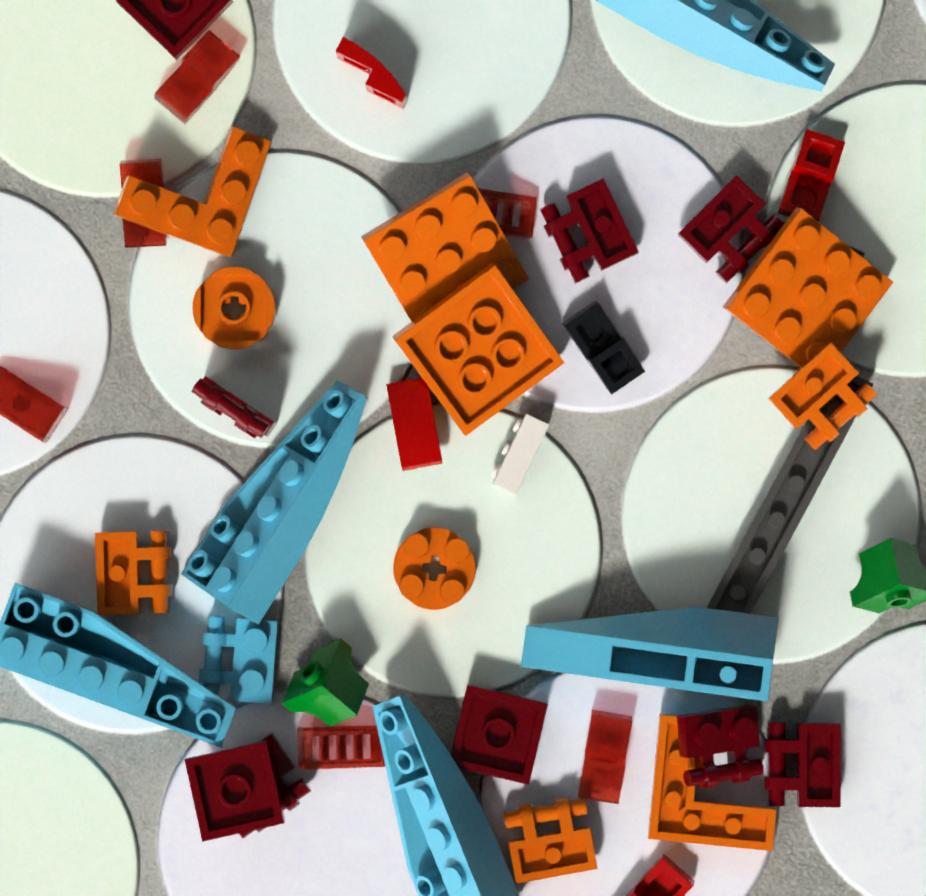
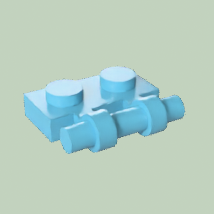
[199,616,279,704]

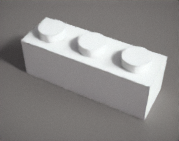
[490,414,549,495]

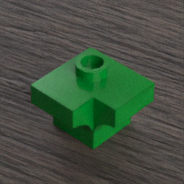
[849,538,926,613]
[281,638,369,727]

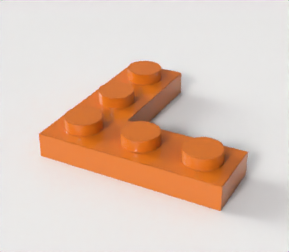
[113,127,271,257]
[647,713,776,851]

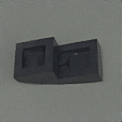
[561,301,645,395]

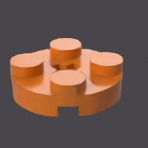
[192,267,276,350]
[393,527,476,610]

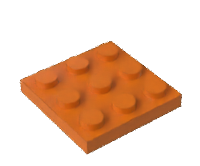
[361,172,529,322]
[723,207,893,368]
[392,263,564,436]

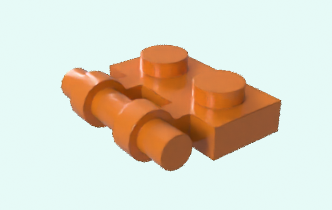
[767,342,877,451]
[95,530,173,615]
[503,797,598,884]

